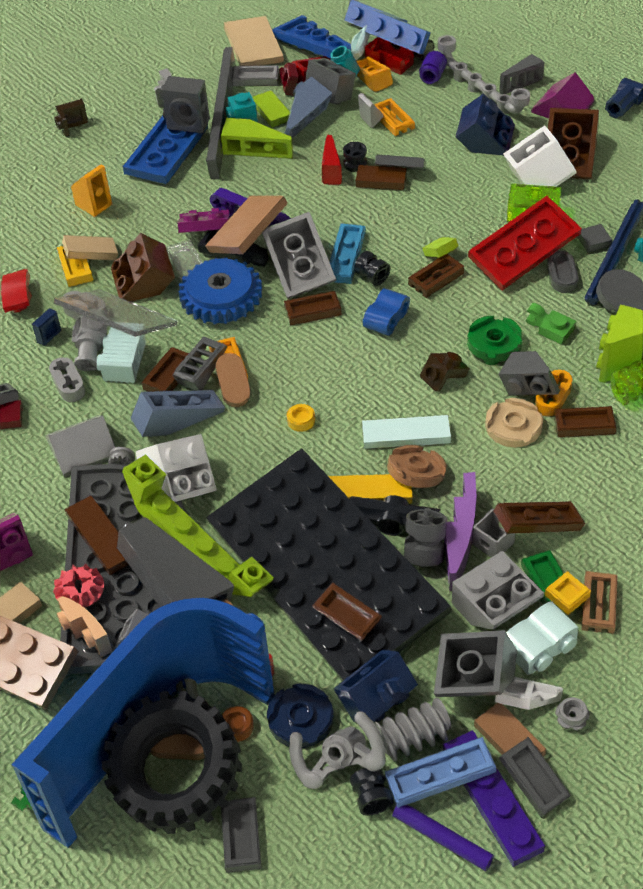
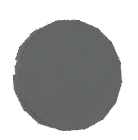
[596,269,643,312]

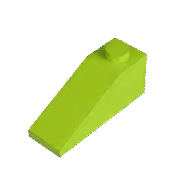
[221,118,293,159]

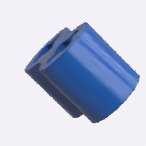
[363,288,410,336]

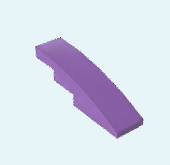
[444,472,477,591]

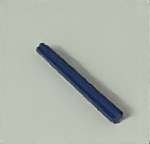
[584,199,643,306]

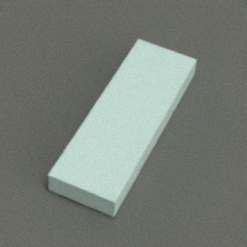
[362,415,451,449]

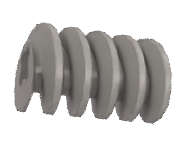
[374,697,451,762]

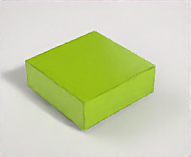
[422,237,459,258]

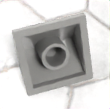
[45,415,115,478]

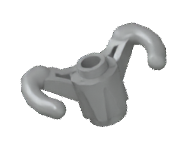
[289,711,386,789]

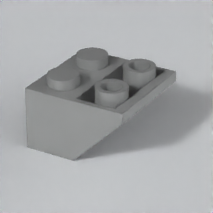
[452,551,544,629]

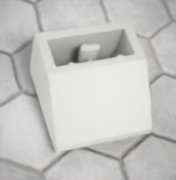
[503,125,577,201]
[135,434,217,502]

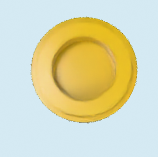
[287,404,315,432]

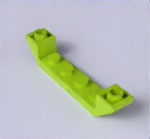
[122,454,274,597]

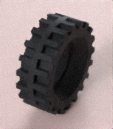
[102,691,242,834]

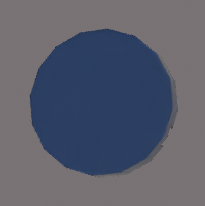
[267,683,334,748]

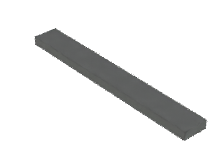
[206,47,236,179]

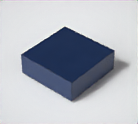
[32,308,62,346]

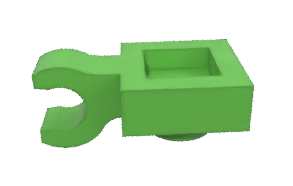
[526,303,577,345]

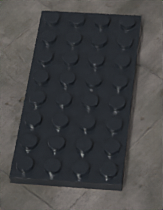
[206,448,452,681]

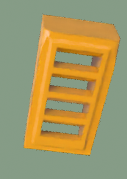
[356,57,393,92]

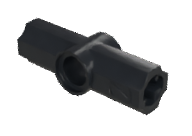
[349,495,441,536]

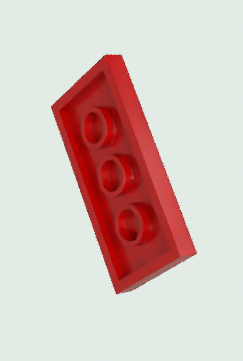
[468,195,582,291]

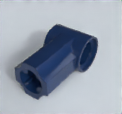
[605,77,643,119]

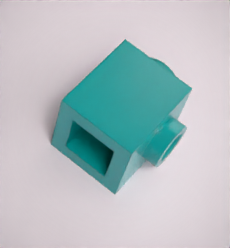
[225,92,258,122]

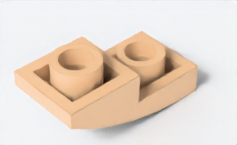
[56,596,113,657]

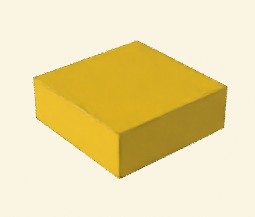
[545,571,591,615]

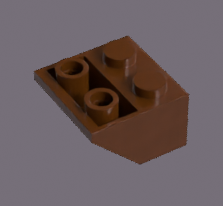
[111,233,175,303]

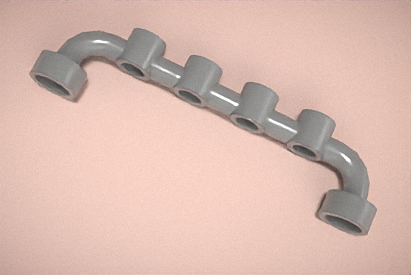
[438,35,530,114]

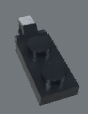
[197,230,269,267]

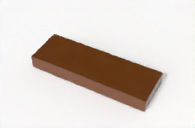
[64,495,129,575]
[493,501,585,534]

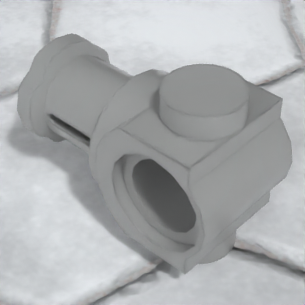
[72,314,108,371]

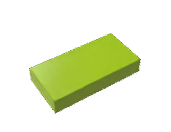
[252,90,290,128]

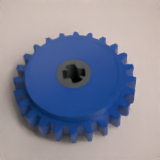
[178,258,262,324]

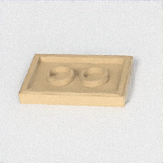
[224,16,284,66]

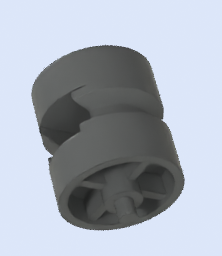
[404,508,447,567]

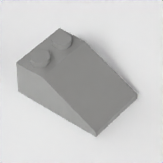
[262,212,336,299]

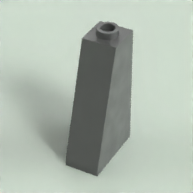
[117,517,234,607]

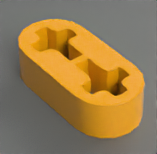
[535,369,573,417]

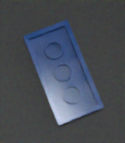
[123,115,208,184]

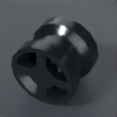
[343,142,367,172]

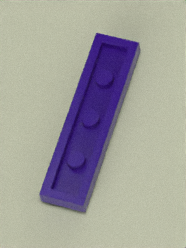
[443,730,545,867]

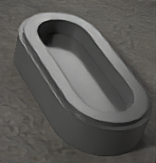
[547,251,578,293]

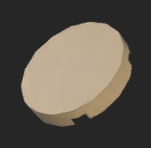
[485,398,543,448]

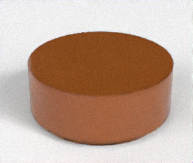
[222,706,254,742]

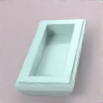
[351,25,370,60]

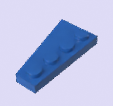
[272,15,351,60]

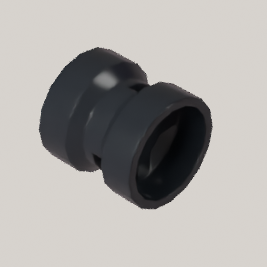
[354,251,391,286]
[350,768,393,816]

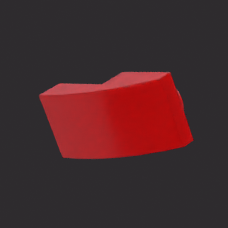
[1,269,32,313]

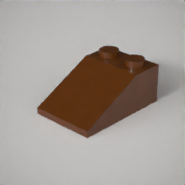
[548,108,599,179]

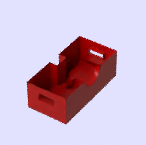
[365,37,414,75]

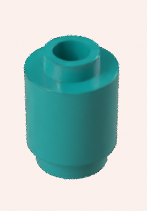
[330,46,360,78]

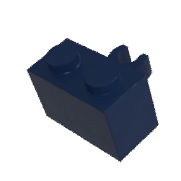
[334,650,418,723]

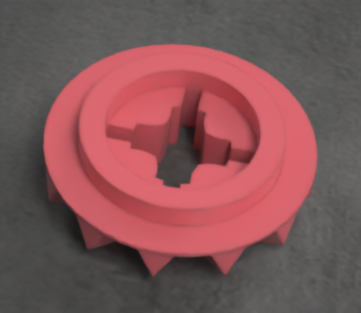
[53,564,104,608]

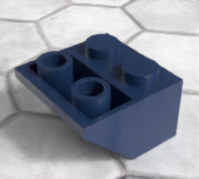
[455,93,515,156]

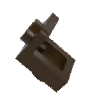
[54,99,88,137]
[420,352,470,391]

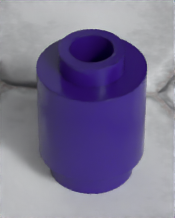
[419,51,447,84]

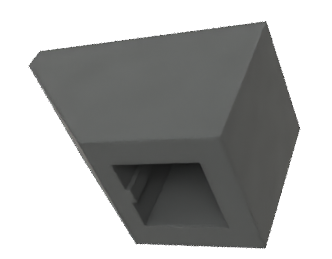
[498,351,560,395]

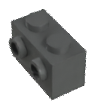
[305,58,356,104]

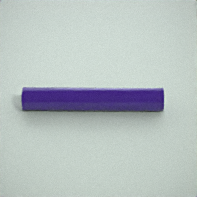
[392,804,494,871]

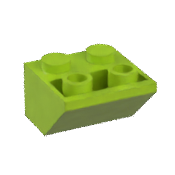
[596,304,643,383]

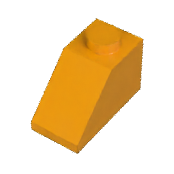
[71,164,113,217]

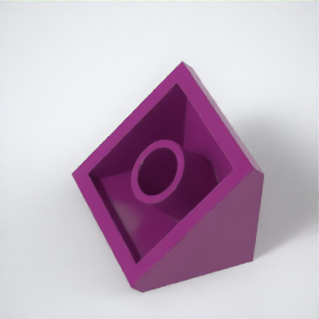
[531,72,595,118]

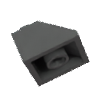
[434,630,517,697]

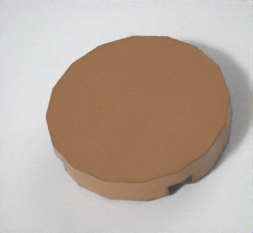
[387,445,447,488]

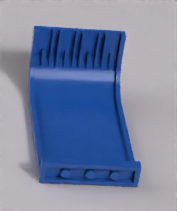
[11,598,275,848]

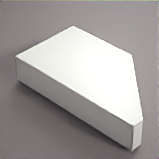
[495,677,563,710]

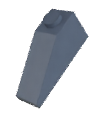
[284,77,332,138]
[131,390,225,437]

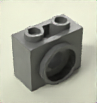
[160,76,210,133]

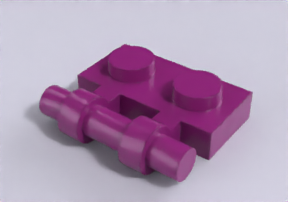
[177,208,230,233]

